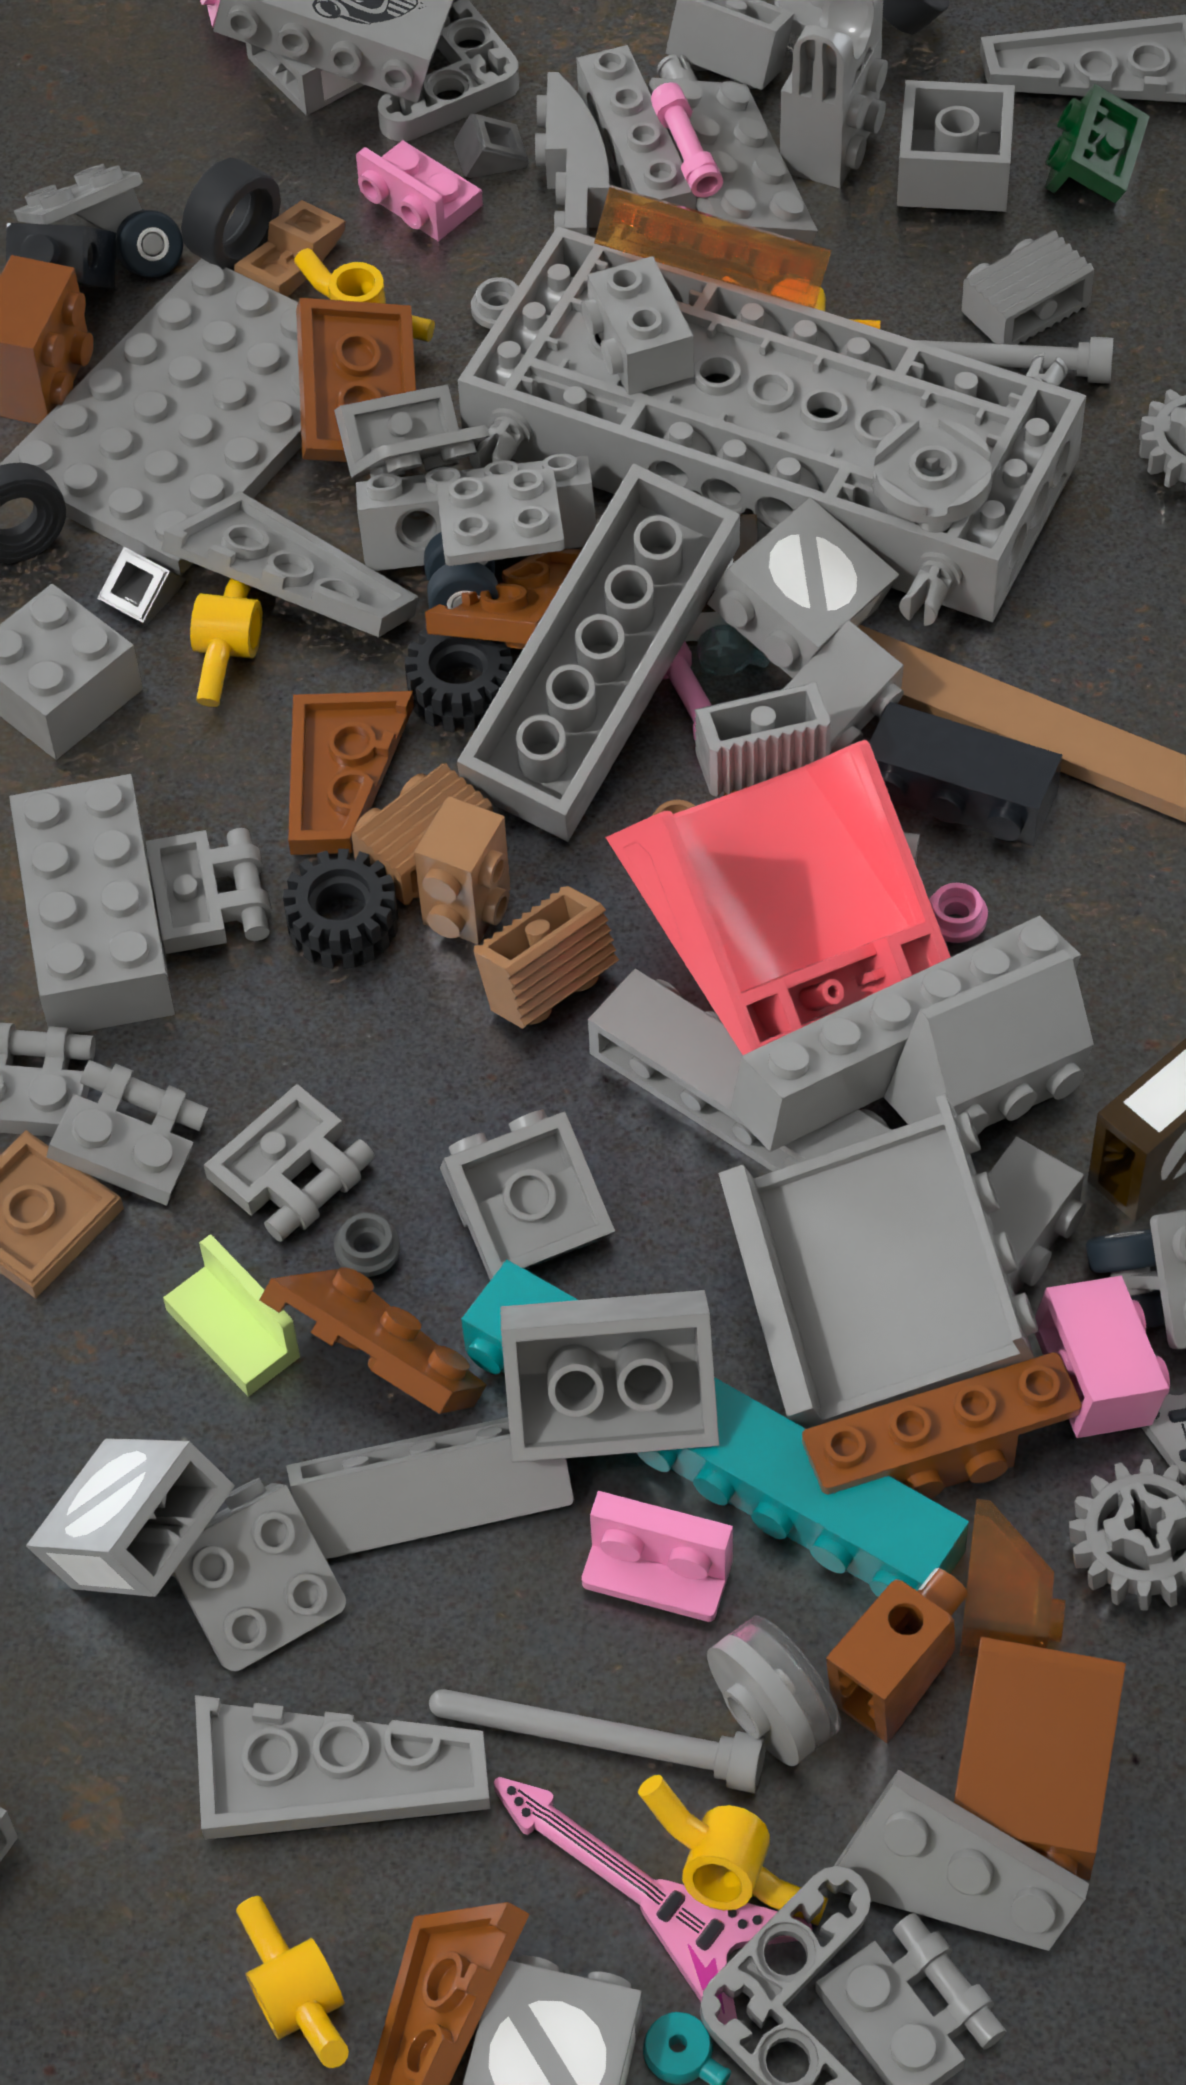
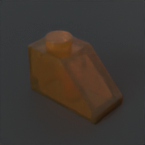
[960,1499,1066,1657]

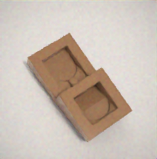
[234,200,346,297]

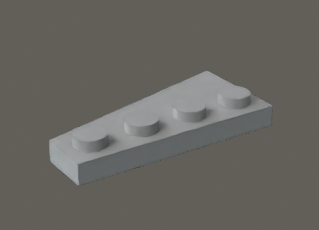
[980,15,1186,102]
[195,1695,491,1840]

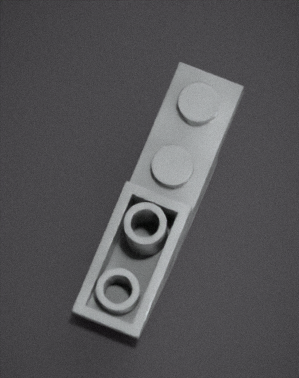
[535,72,611,236]

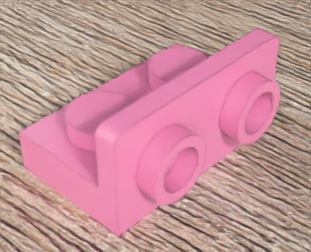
[356,140,483,242]
[582,1491,733,1622]

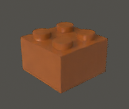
[0,255,93,425]

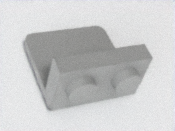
[334,384,490,478]
[171,1478,346,1671]

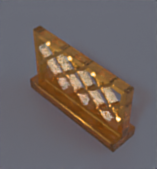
[594,185,832,308]

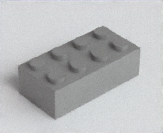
[9,774,175,1034]

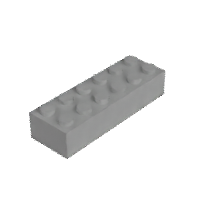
[457,463,740,842]

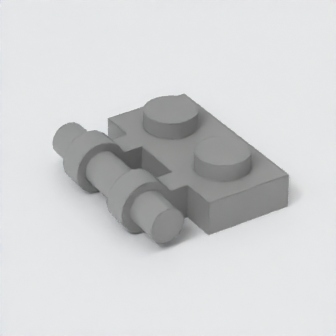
[146,828,272,954]
[0,1022,96,1137]
[46,1060,209,1206]
[204,1084,375,1242]
[815,1913,1007,2085]

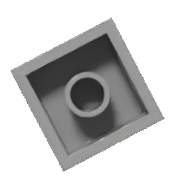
[897,80,1015,212]
[0,583,143,760]

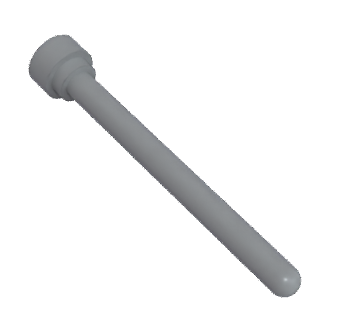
[915,337,1114,384]
[429,1689,766,1794]

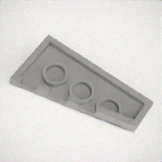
[161,491,418,637]

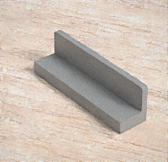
[286,1417,574,1559]

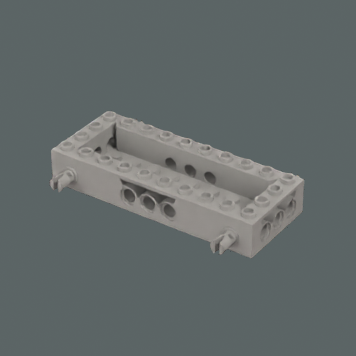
[458,219,1086,626]

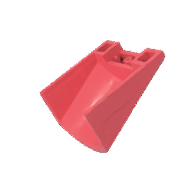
[605,740,951,1055]

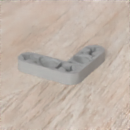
[378,0,520,142]
[700,1866,871,2085]

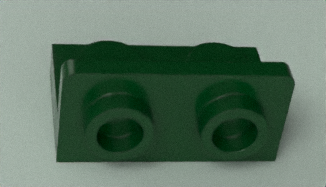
[1045,84,1150,203]

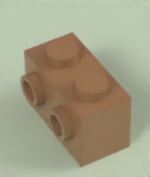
[414,796,511,945]

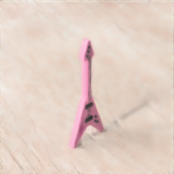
[494,1777,812,2025]

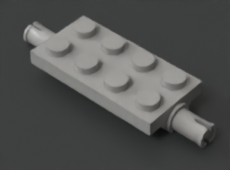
[648,54,818,294]

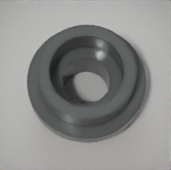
[334,1213,400,1277]

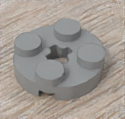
[872,419,993,533]

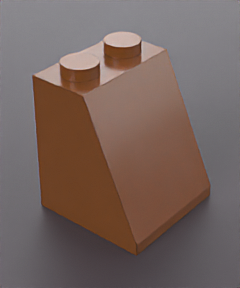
[954,1637,1126,1880]

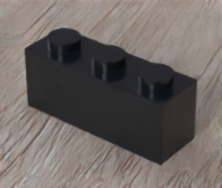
[869,702,1062,846]

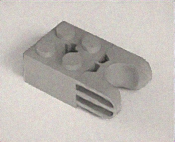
[780,0,888,188]

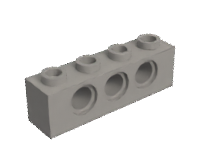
[576,45,696,252]
[356,454,596,571]

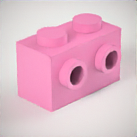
[1035,1276,1170,1438]

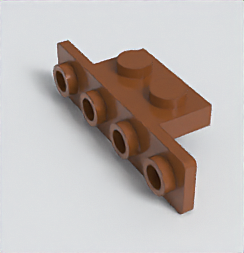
[802,1352,1082,1499]

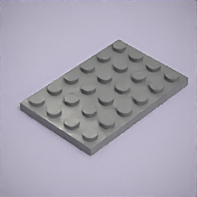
[0,258,302,576]

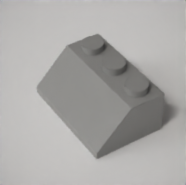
[884,949,1094,1135]
[500,1290,719,1463]

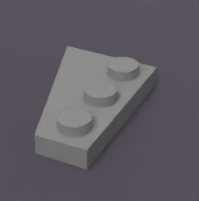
[825,1770,1089,1951]

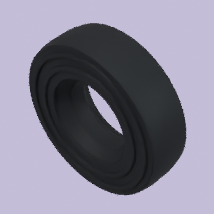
[0,463,66,563]

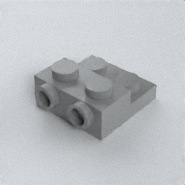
[440,1109,615,1280]

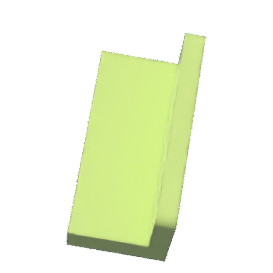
[163,1235,300,1397]

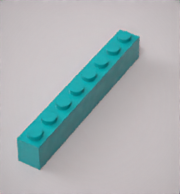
[461,1259,969,1597]

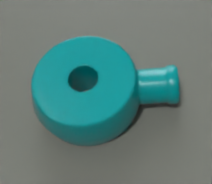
[643,2012,732,2085]

